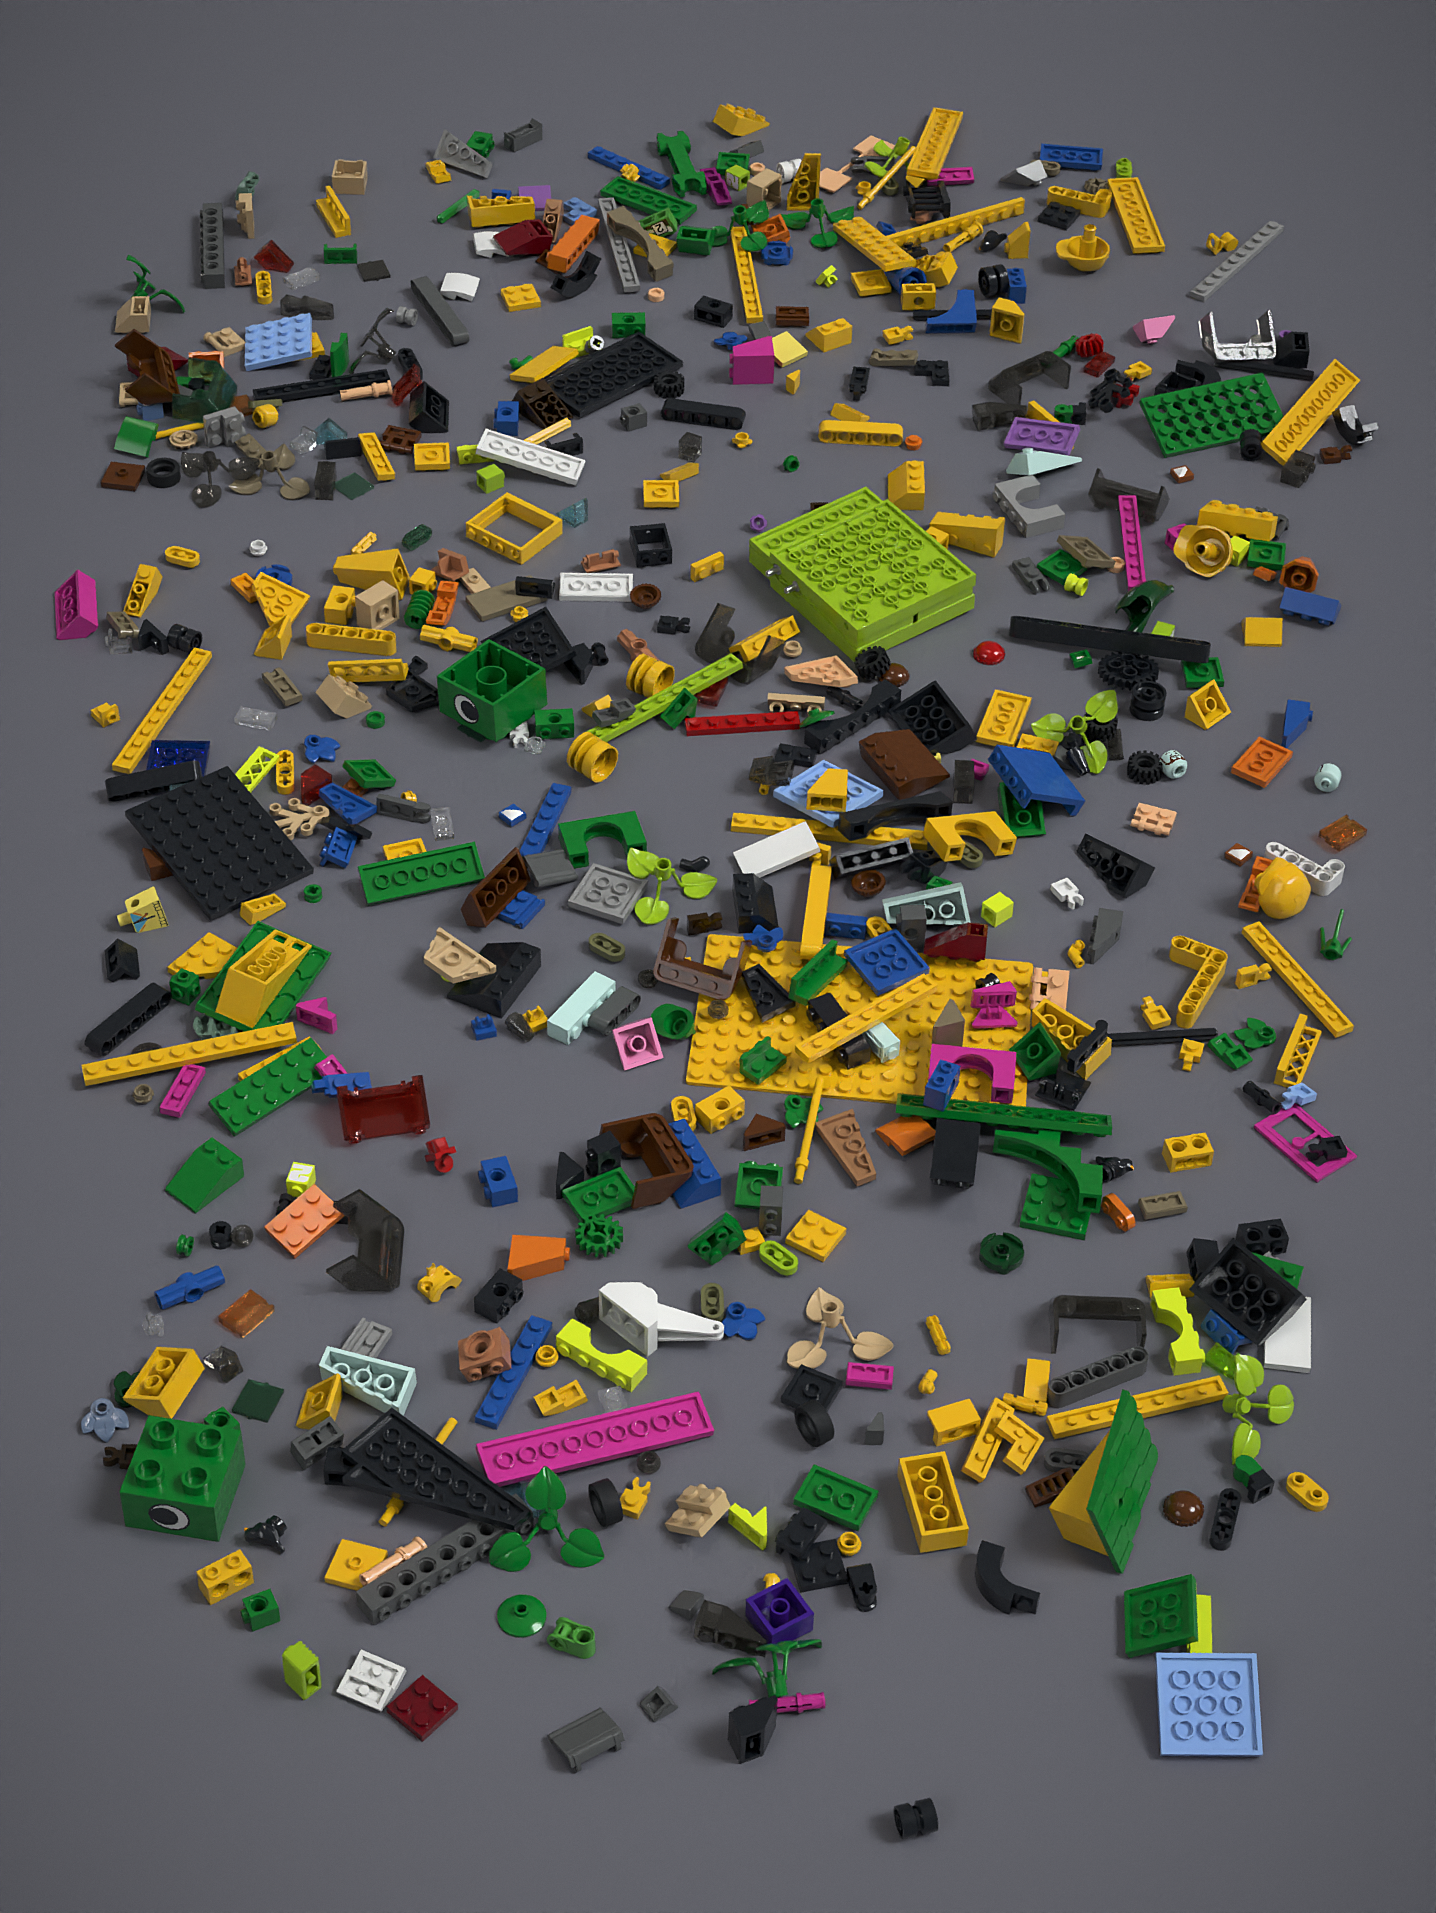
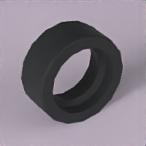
[146,457,181,488]
[794,1400,835,1447]
[588,1478,623,1527]

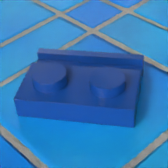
[498,890,545,929]

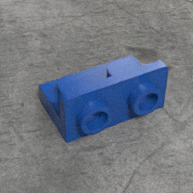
[319,827,357,868]
[824,913,867,940]
[1200,1309,1253,1355]

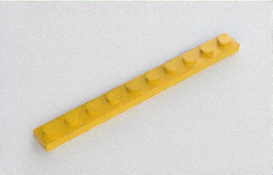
[886,197,1025,247]
[730,226,763,324]
[112,647,212,774]
[731,813,928,850]
[82,1022,297,1086]

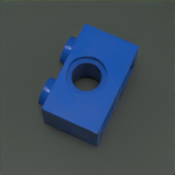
[1007,268,1027,304]
[494,401,519,436]
[923,1059,961,1112]
[478,1156,518,1207]

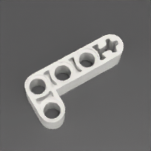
[1264,842,1345,896]

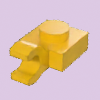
[883,326,913,345]
[1124,361,1152,381]
[1141,996,1171,1030]
[1179,1039,1205,1071]

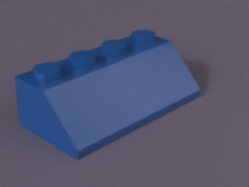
[668,1118,721,1209]

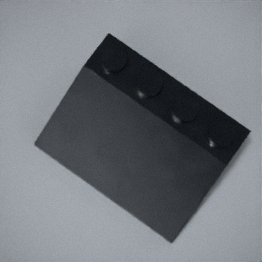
[887,680,977,756]
[447,942,541,1019]
[1189,1238,1307,1347]

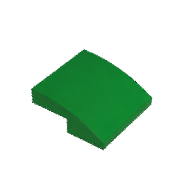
[330,333,349,377]
[114,416,159,457]

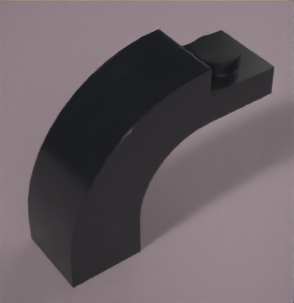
[550,251,601,297]
[1175,360,1221,402]
[1332,405,1379,444]
[975,1540,1040,1614]

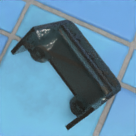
[1199,310,1277,362]
[988,351,1071,411]
[1088,468,1170,523]
[695,603,787,684]
[326,1189,404,1292]
[1049,1295,1147,1354]

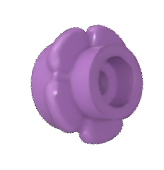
[750,514,767,532]

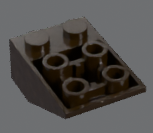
[512,378,573,429]

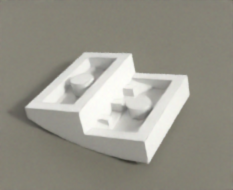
[473,231,509,258]
[440,273,480,302]
[336,1650,406,1712]

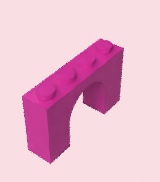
[928,1044,1016,1104]

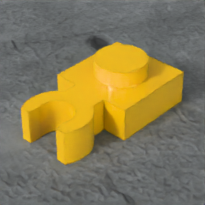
[1235,963,1272,989]
[620,1477,651,1520]

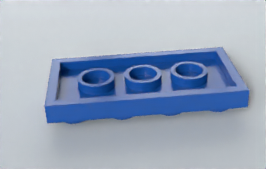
[1040,144,1103,171]

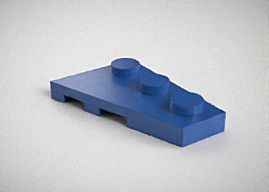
[319,783,377,825]

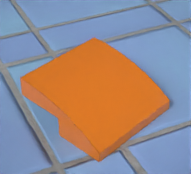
[875,1115,936,1156]

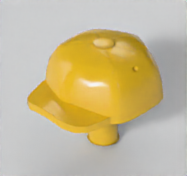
[1056,224,1110,271]
[1173,525,1233,577]
[1254,857,1311,919]

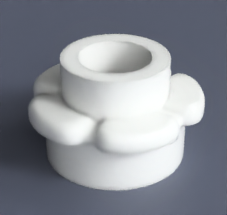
[249,540,267,556]

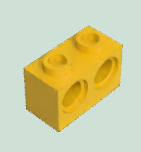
[1162,1133,1214,1173]
[196,1549,254,1606]

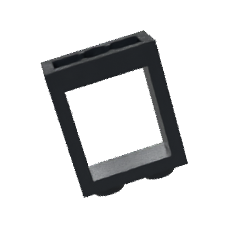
[630,523,672,567]

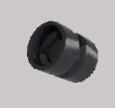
[1239,429,1263,461]
[167,623,202,654]
[894,1798,938,1839]

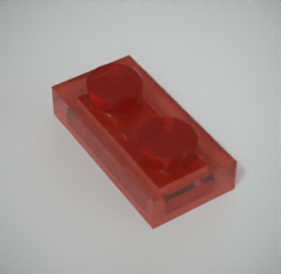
[1084,352,1115,378]

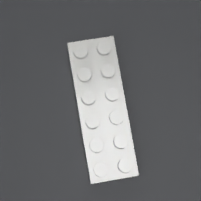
[475,429,586,486]

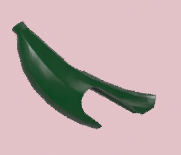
[1115,580,1174,632]

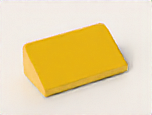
[906,175,927,188]
[831,403,870,422]
[660,463,699,482]
[1146,1273,1195,1298]

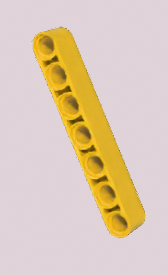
[800,865,832,960]

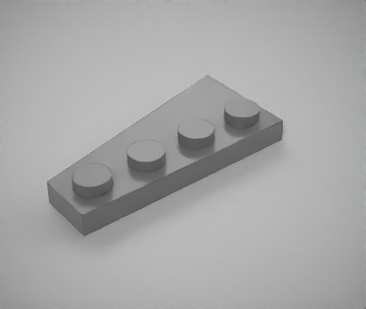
[433,129,493,178]

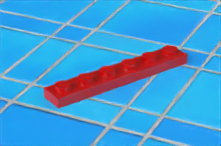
[685,711,800,736]

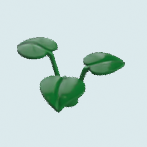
[781,198,854,248]
[712,200,769,252]
[126,255,185,313]
[489,1466,604,1572]
[712,1639,822,1698]

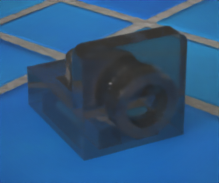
[203,1346,243,1383]

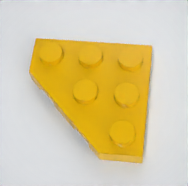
[252,572,310,626]
[167,932,237,979]

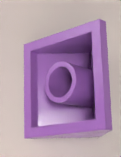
[518,185,551,211]

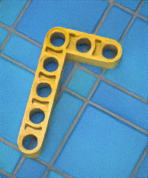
[1169,936,1228,1029]

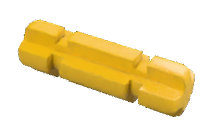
[351,532,377,555]
[926,1315,951,1355]
[1002,1393,1048,1416]

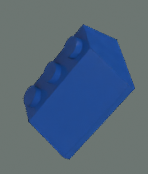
[1280,587,1341,626]

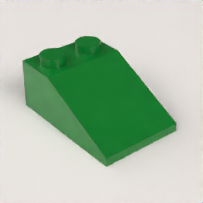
[997,782,1046,838]
[165,1137,244,1214]

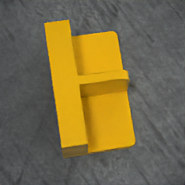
[927,1399,981,1447]

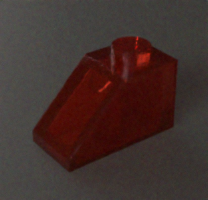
[254,239,294,273]
[301,764,332,806]

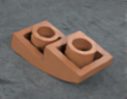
[910,211,939,224]

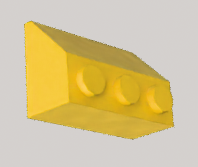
[888,460,925,510]
[123,1347,205,1419]

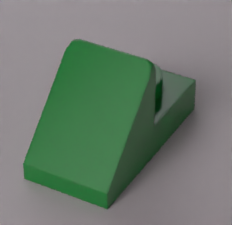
[660,687,698,729]

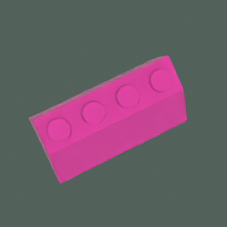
[54,569,98,640]

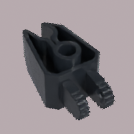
[899,849,948,884]

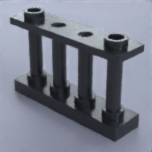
[903,180,951,219]

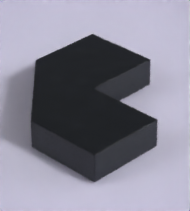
[320,816,372,840]

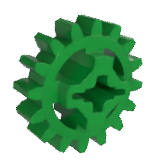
[575,1214,623,1257]

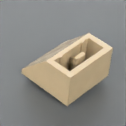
[115,296,151,333]
[315,674,372,718]

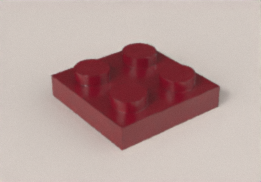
[386,1675,458,1742]

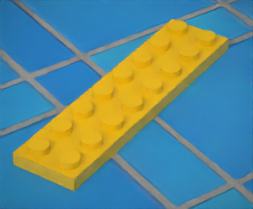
[1107,177,1165,254]
[833,217,915,272]

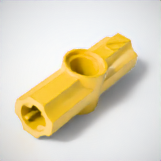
[420,625,478,652]

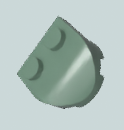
[235,171,259,201]
[193,1013,239,1040]

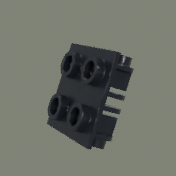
[1035,1069,1091,1111]

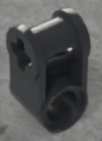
[846,1563,877,1612]

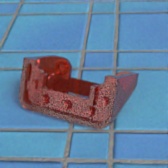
[336,1075,430,1144]

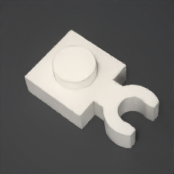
[509,721,529,748]
[1050,878,1084,909]

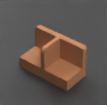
[430,548,469,581]

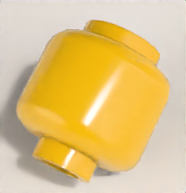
[252,404,278,428]

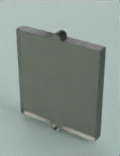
[357,260,391,282]

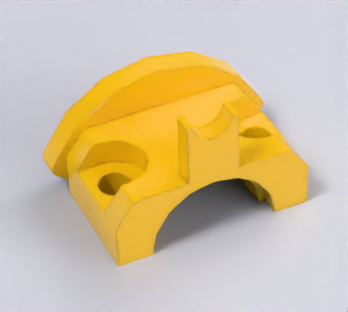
[417,1263,462,1302]

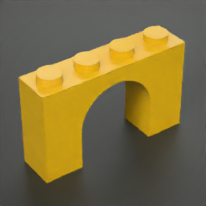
[923,811,1017,862]

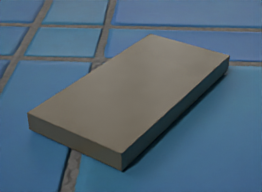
[465,575,548,622]

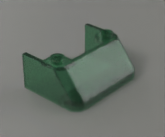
[172,357,238,423]

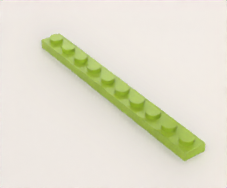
[586,653,743,742]

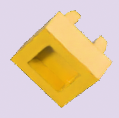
[809,842,831,866]
[521,1006,548,1034]

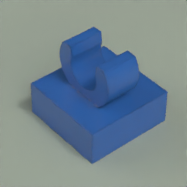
[471,1014,497,1041]

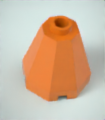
[1279,556,1319,593]

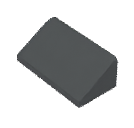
[729,140,764,158]

